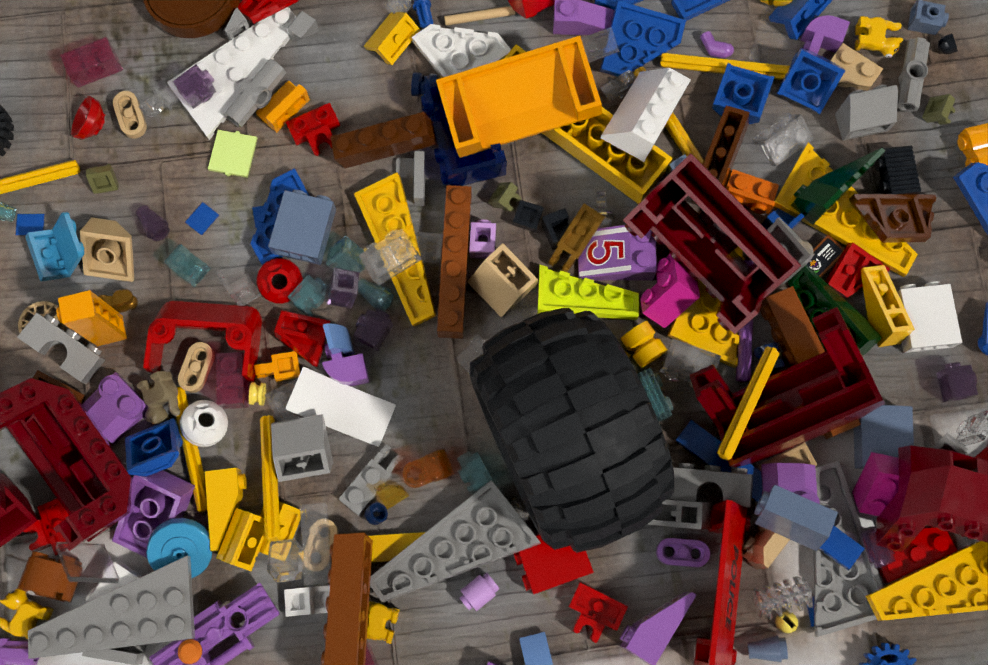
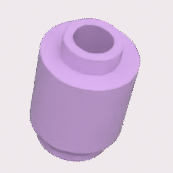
[460,572,499,612]

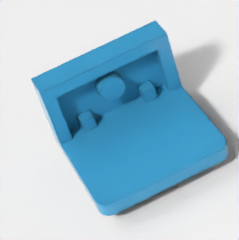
[25,212,84,282]

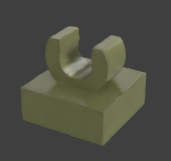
[922,94,955,125]
[86,164,119,194]
[487,182,521,212]

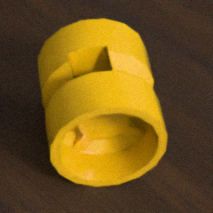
[621,321,668,368]

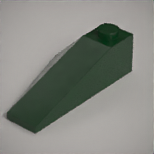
[791,148,886,225]
[788,265,882,356]

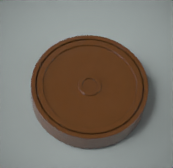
[143,0,240,38]

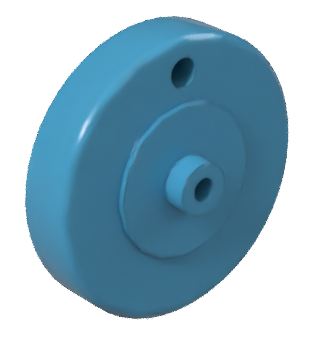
[146,518,213,578]

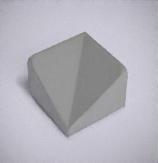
[222,8,250,41]
[288,11,319,42]

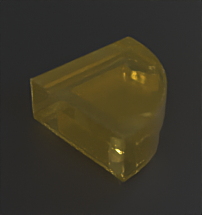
[374,483,409,510]

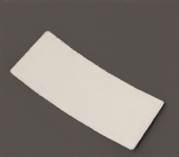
[286,367,396,447]

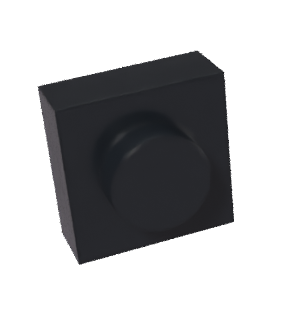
[512,200,544,233]

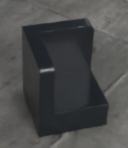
[541,208,569,250]

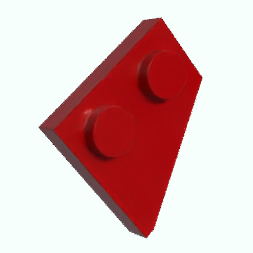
[238,0,299,24]
[825,242,890,298]
[274,310,331,367]

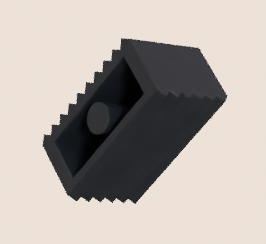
[874,145,921,194]

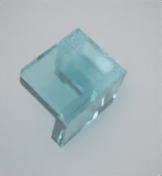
[326,236,367,281]

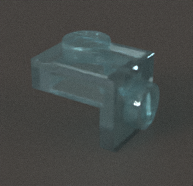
[164,244,211,287]

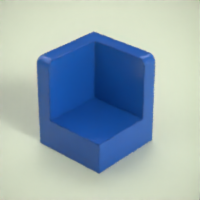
[761,208,805,230]

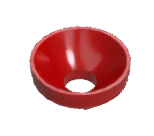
[71,96,105,140]
[257,258,303,304]

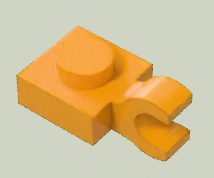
[254,351,301,382]

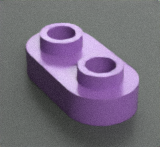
[656,538,710,567]

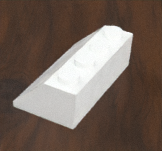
[600,68,691,162]

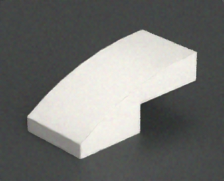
[284,585,330,617]

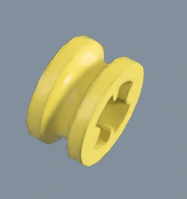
[249,382,266,406]

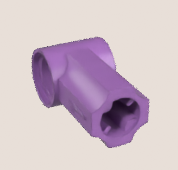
[0,638,39,665]

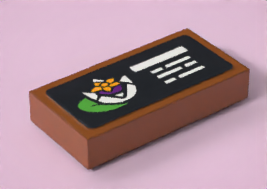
[806,235,844,277]

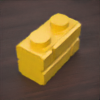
[216,508,265,571]

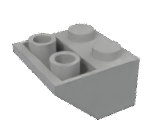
[835,85,898,141]
[271,414,334,482]

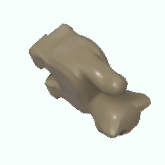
[136,371,180,425]

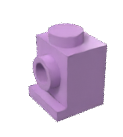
[469,220,496,259]

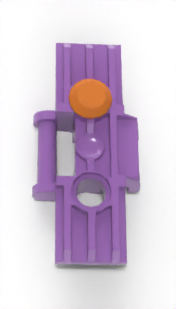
[149,582,280,665]

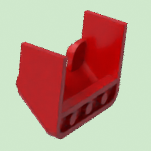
[143,301,262,383]

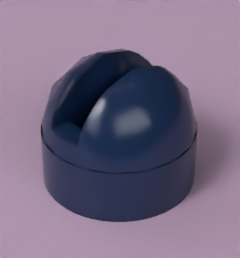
[364,502,388,525]

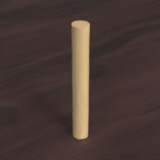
[444,6,515,26]

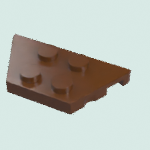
[849,194,937,243]

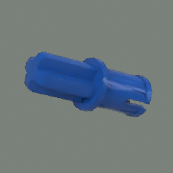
[413,0,434,28]

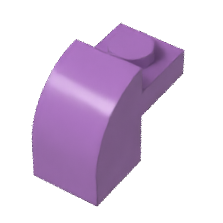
[800,15,850,54]
[322,343,370,386]

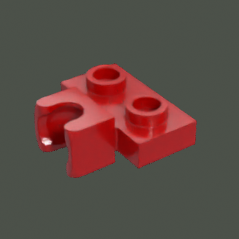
[286,103,341,156]
[23,498,84,556]
[568,582,628,643]

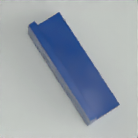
[769,0,832,40]

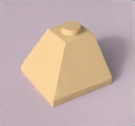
[80,217,134,282]

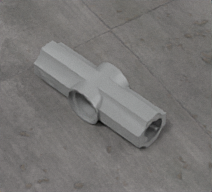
[897,37,930,112]
[224,59,286,128]

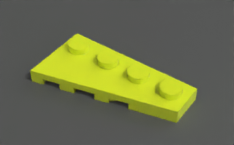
[537,265,639,320]

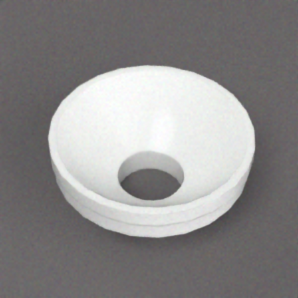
[180,400,228,447]

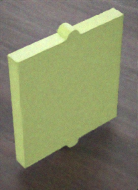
[208,130,258,178]

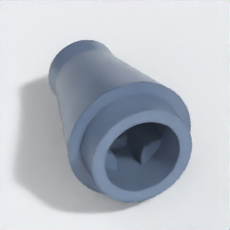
[747,635,788,662]

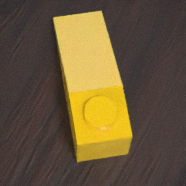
[861,265,915,347]
[205,468,247,552]

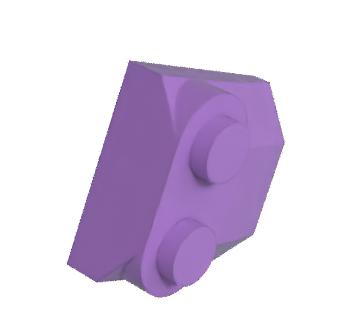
[82,372,147,444]
[761,463,820,504]

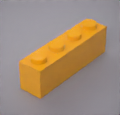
[56,290,127,346]

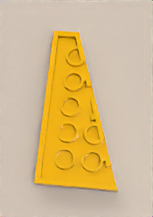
[667,246,744,368]

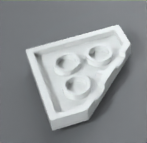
[412,24,511,78]

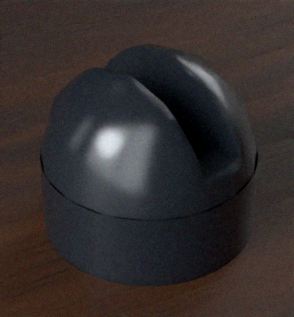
[938,33,958,54]

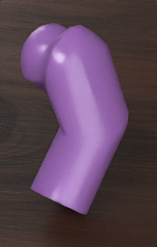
[700,31,734,58]

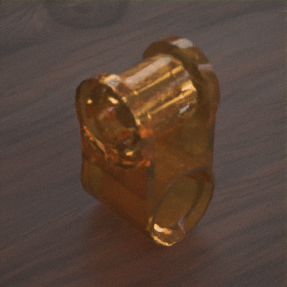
[402,449,454,488]

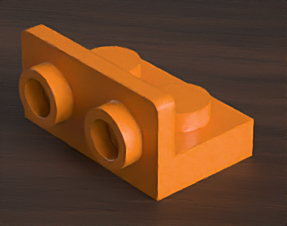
[726,169,779,214]

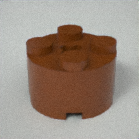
[17,551,82,603]

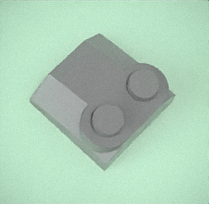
[750,217,815,288]

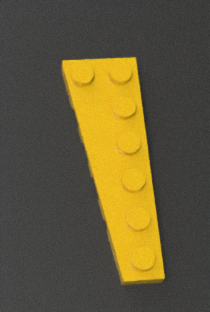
[354,172,436,326]

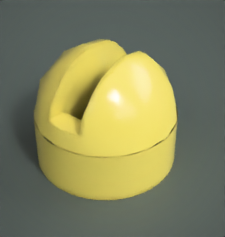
[775,612,798,633]

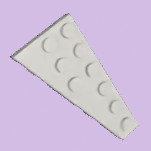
[167,7,296,140]

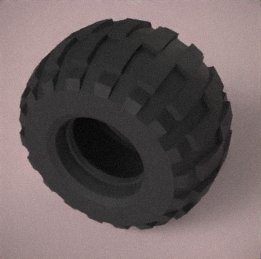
[470,308,674,553]

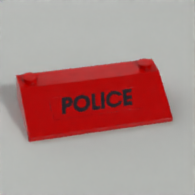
[694,500,750,665]

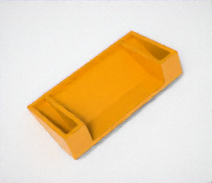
[436,36,602,158]

